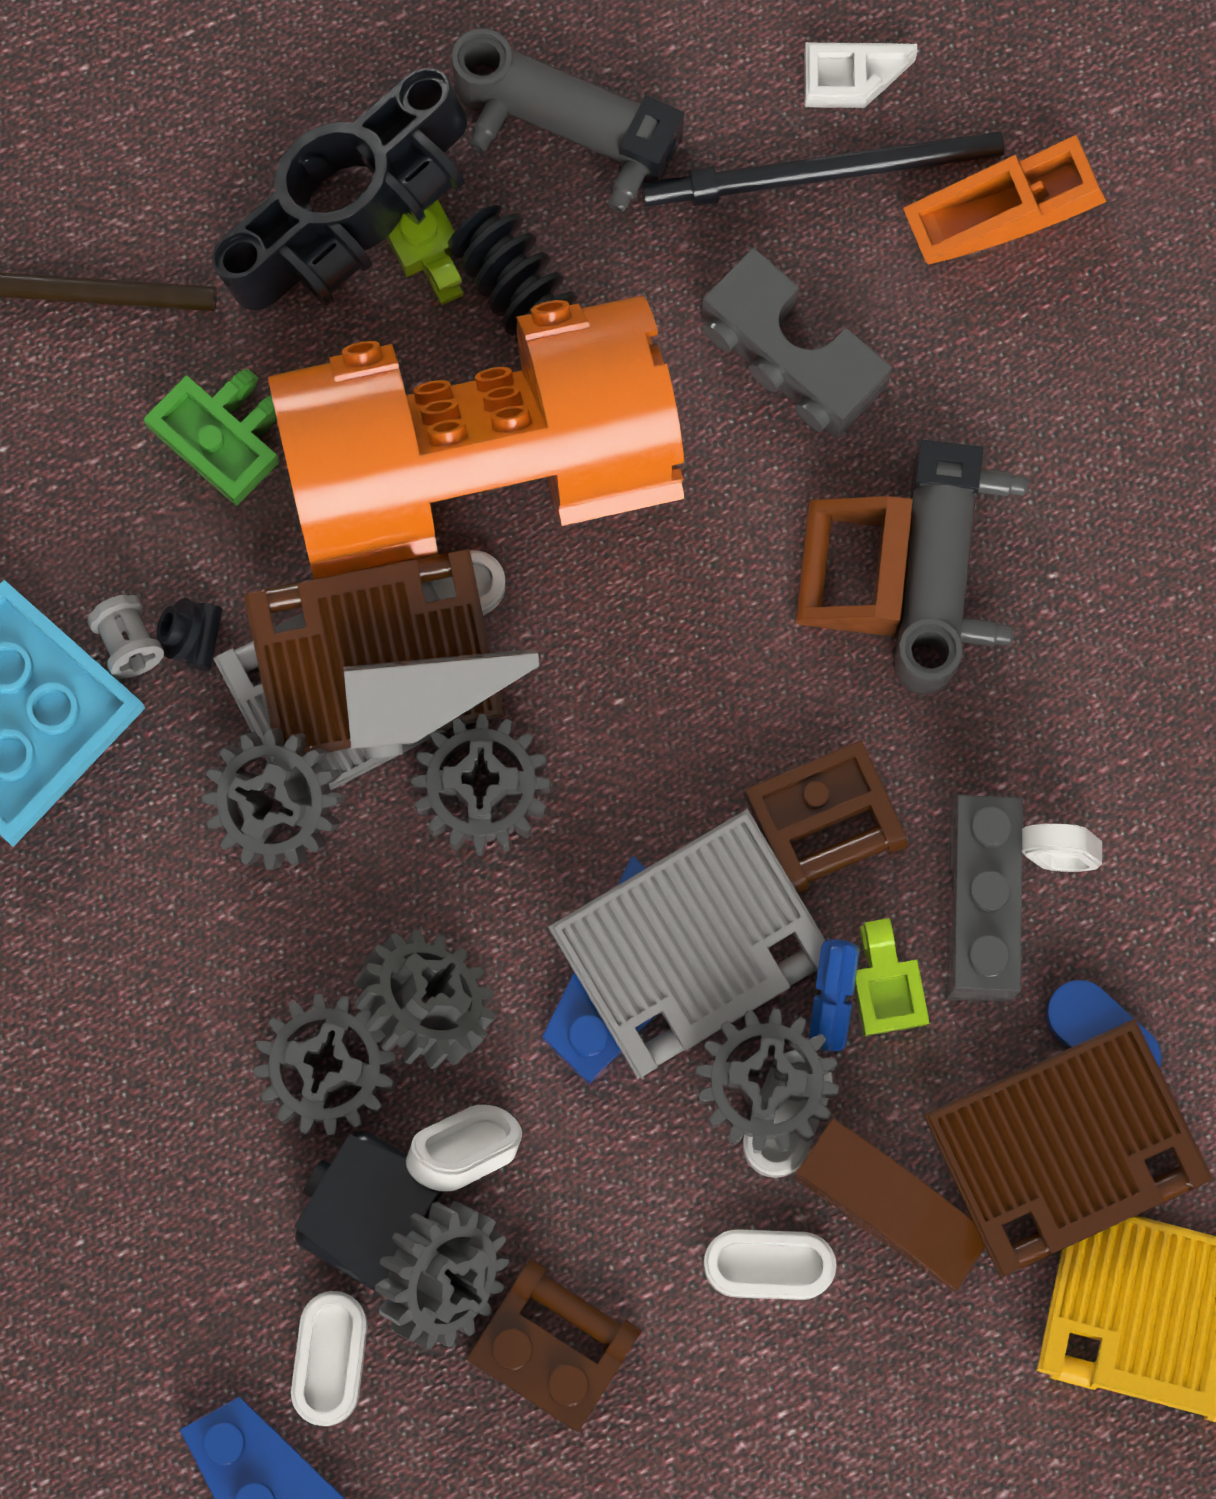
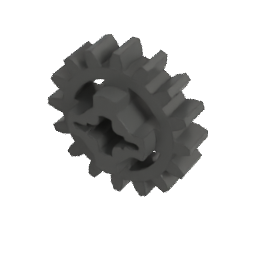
[411,714,551,856]
[202,728,345,870]
[354,930,495,1069]
[253,994,397,1138]
[696,1009,839,1154]
[375,1201,509,1349]

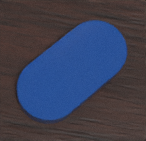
[1045,980,1162,1068]

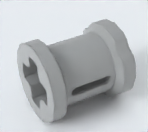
[87,595,164,679]

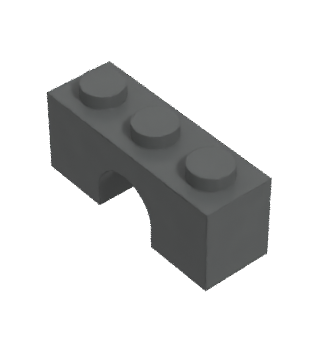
[701,248,892,440]
[946,795,1023,1002]

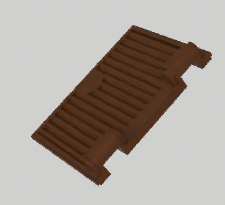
[244,548,503,753]
[923,1019,1214,1278]

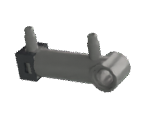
[451,28,684,212]
[893,439,1028,695]

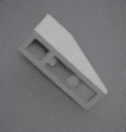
[343,649,539,758]

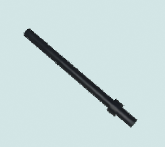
[641,131,1004,207]

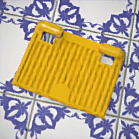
[1037,1215,1216,1422]

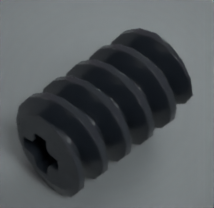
[448,205,577,342]

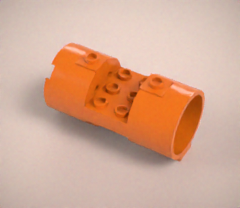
[267,295,684,579]

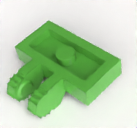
[143,369,279,507]

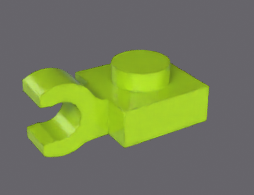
[386,200,464,306]
[854,918,930,1037]

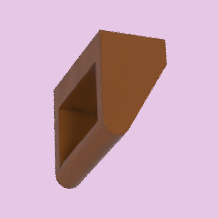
[795,496,913,637]

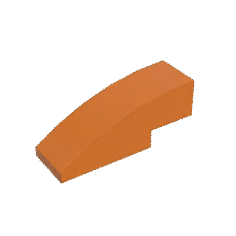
[903,135,1107,265]

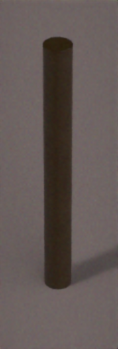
[0,272,217,311]

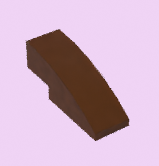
[793,1118,985,1292]

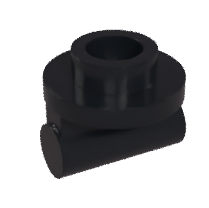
[156,598,223,671]

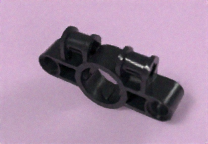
[212,68,467,310]

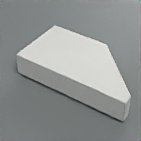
[804,42,917,108]

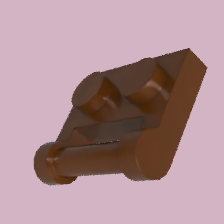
[744,740,908,894]
[466,1258,642,1433]

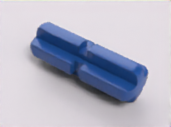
[808,939,860,1051]

